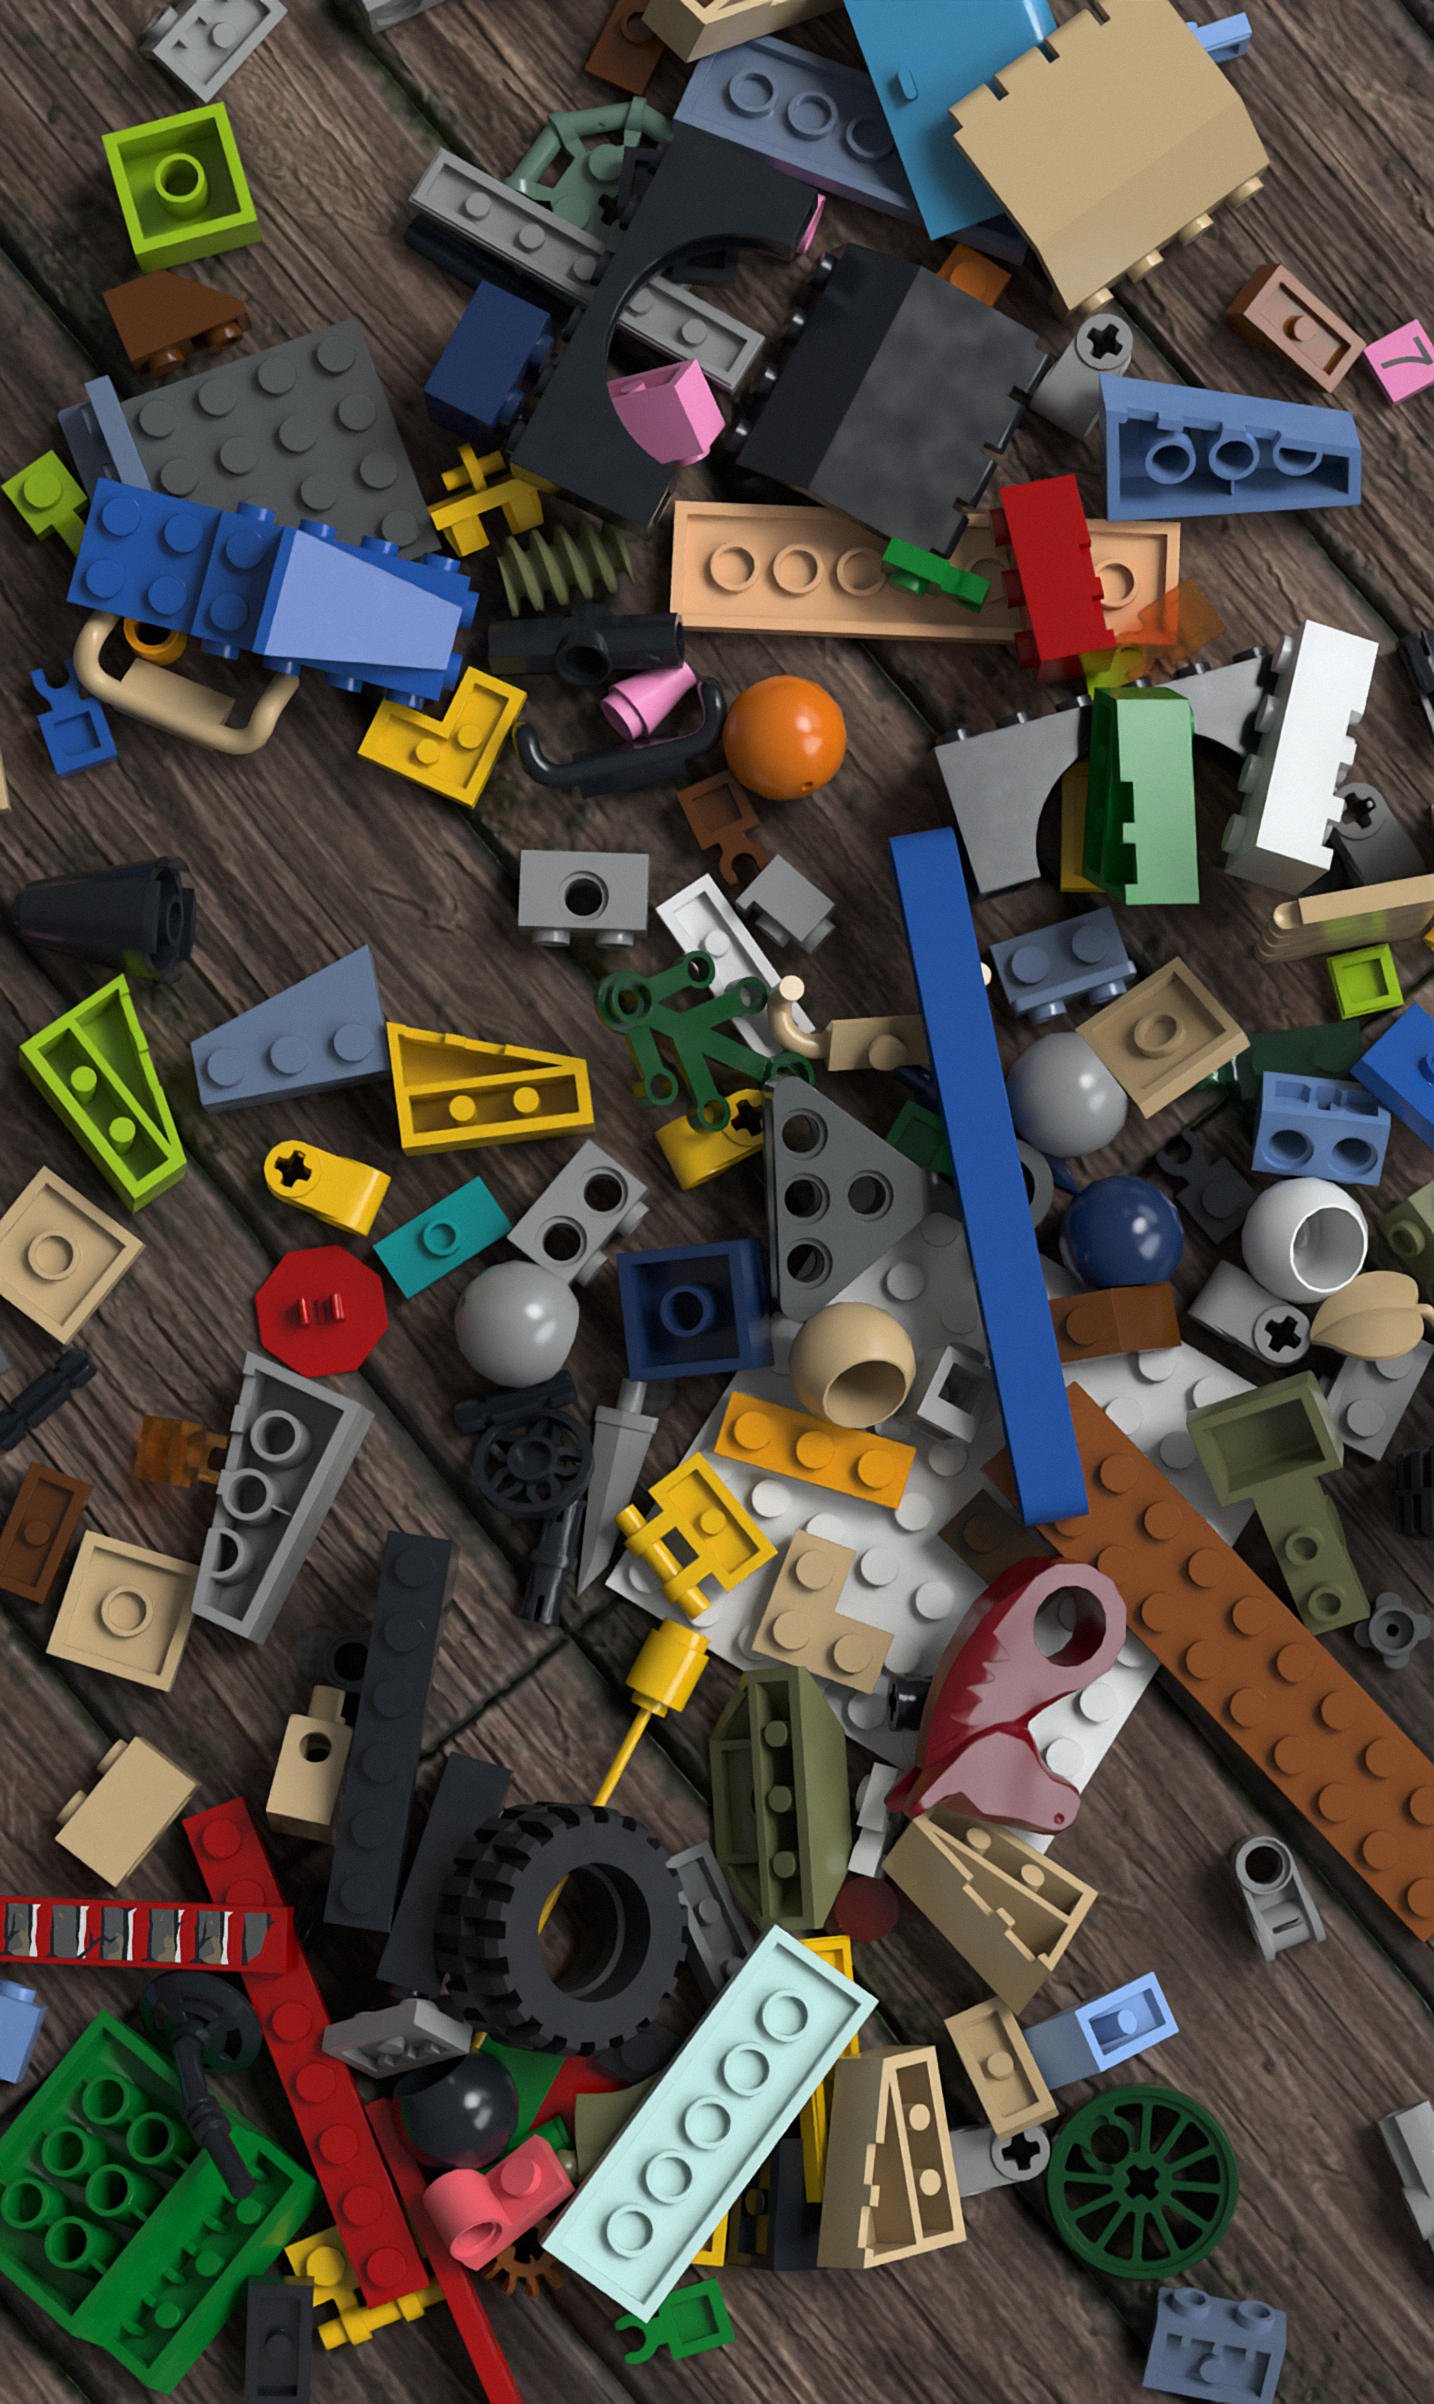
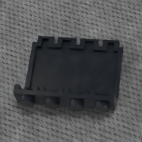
[719,242,1052,560]

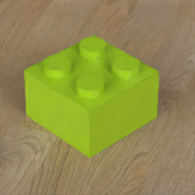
[102,102,264,274]

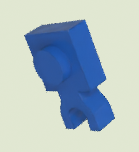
[30,657,120,779]

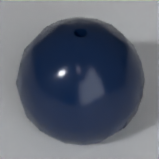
[1058,1175,1184,1287]

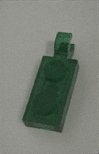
[1192,1020,1364,1103]

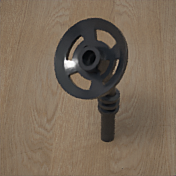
[140,1969,263,2199]

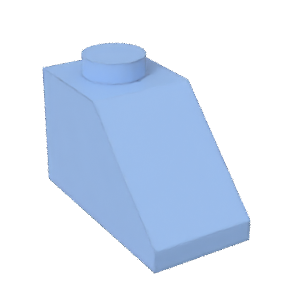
[1021,1972,1179,2091]

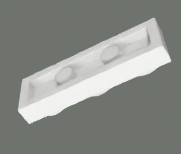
[655,873,816,1058]

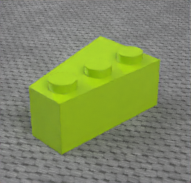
[19,974,187,1214]

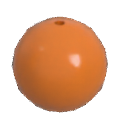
[722,675,848,801]

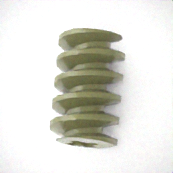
[497,517,635,618]

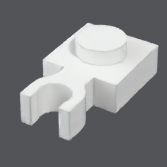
[847,1762,906,1880]

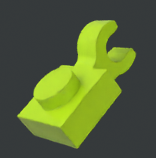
[1,449,91,558]

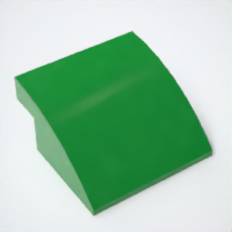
[0,2009,325,2395]

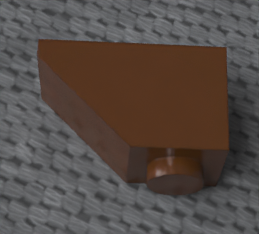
[1048,1283,1182,1368]

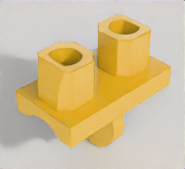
[427,443,544,557]

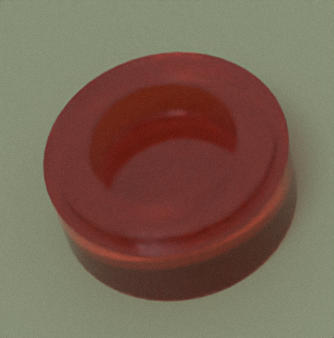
[834,1876,899,1941]

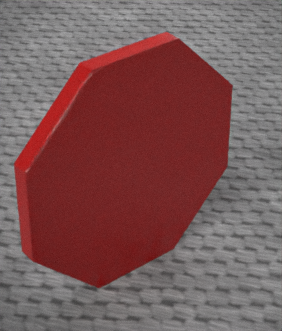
[255,1245,389,1378]

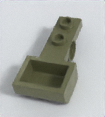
[1186,1370,1370,1636]

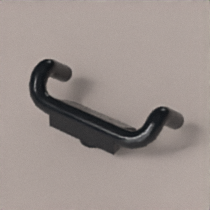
[511,675,727,800]

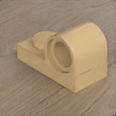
[944,1995,1059,2142]

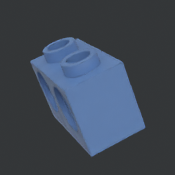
[1251,1071,1391,1186]

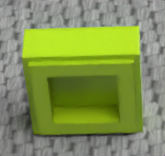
[1324,943,1404,1022]

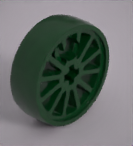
[1042,2082,1239,2281]

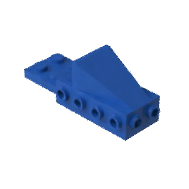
[67,477,479,710]

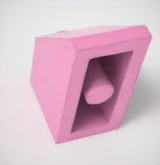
[607,358,726,466]

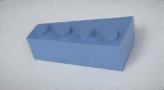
[1099,373,1362,522]

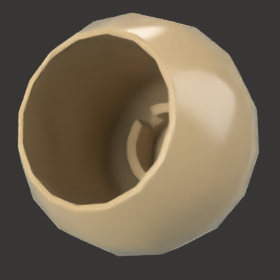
[788,1302,917,1428]

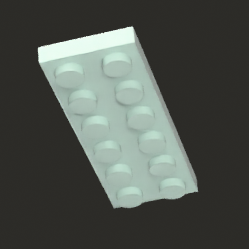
[539,1922,879,2323]

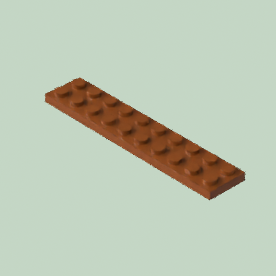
[980,1381,1434,1943]

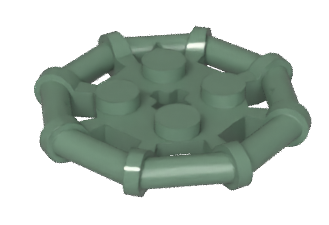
[501,96,692,310]

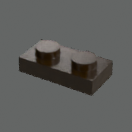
[937,1488,1065,1619]

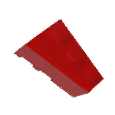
[988,474,1117,686]

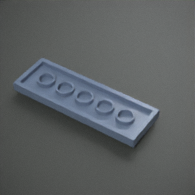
[671,35,1030,267]

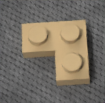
[751,1529,894,1696]

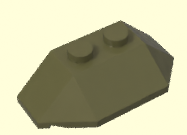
[709,1666,853,1932]

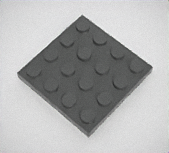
[120,317,443,563]

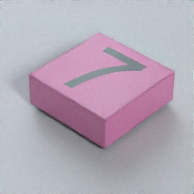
[1360,319,1434,408]

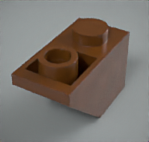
[102,269,253,377]

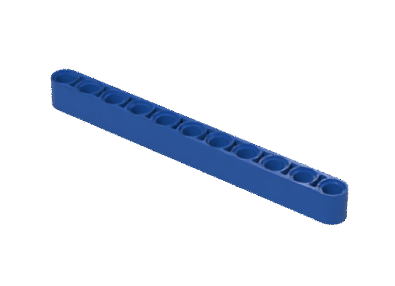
[888,826,1089,1528]

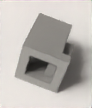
[735,854,836,955]
[893,1342,995,1447]

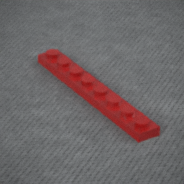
[182,1796,433,2310]

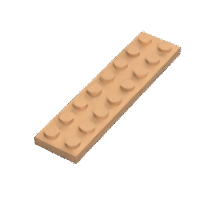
[670,501,1181,652]

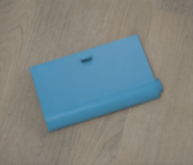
[843,0,1057,241]

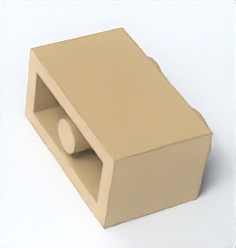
[55,1736,202,1887]

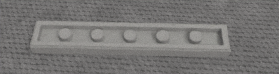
[408,147,765,395]

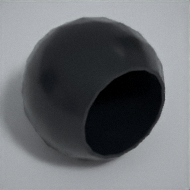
[391,2045,520,2173]

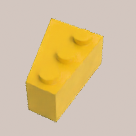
[386,1022,596,1157]

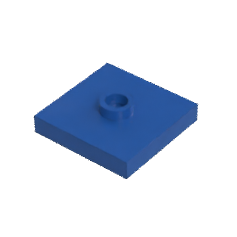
[1349,1002,1434,1150]

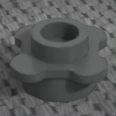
[1354,1592,1431,1669]

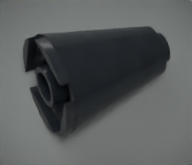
[12,856,196,985]

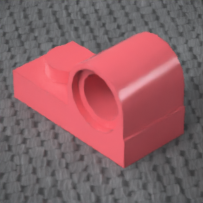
[423,2134,576,2271]

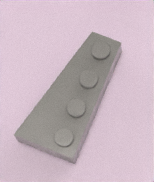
[191,1351,375,1646]

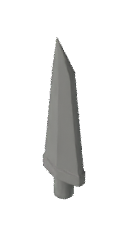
[577,1378,659,1597]

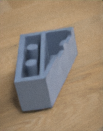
[190,944,393,1114]

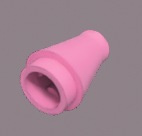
[600,661,697,742]

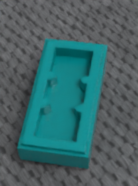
[372,1176,514,1301]

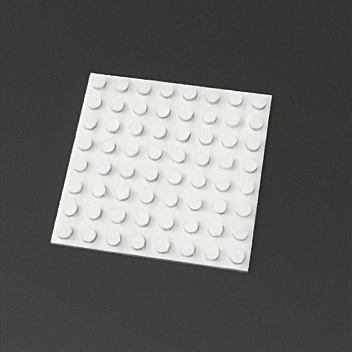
[605,1176,1258,1854]

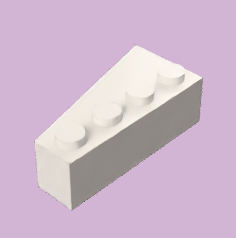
[1221,620,1379,896]

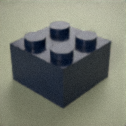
[423,279,559,453]
[616,1238,775,1382]

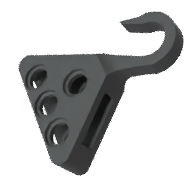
[761,1074,1054,1322]

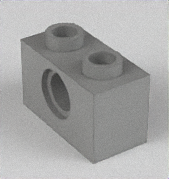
[518,850,650,949]

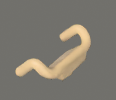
[73,609,299,755]
[767,963,991,1071]

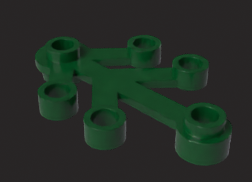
[594,950,815,1134]

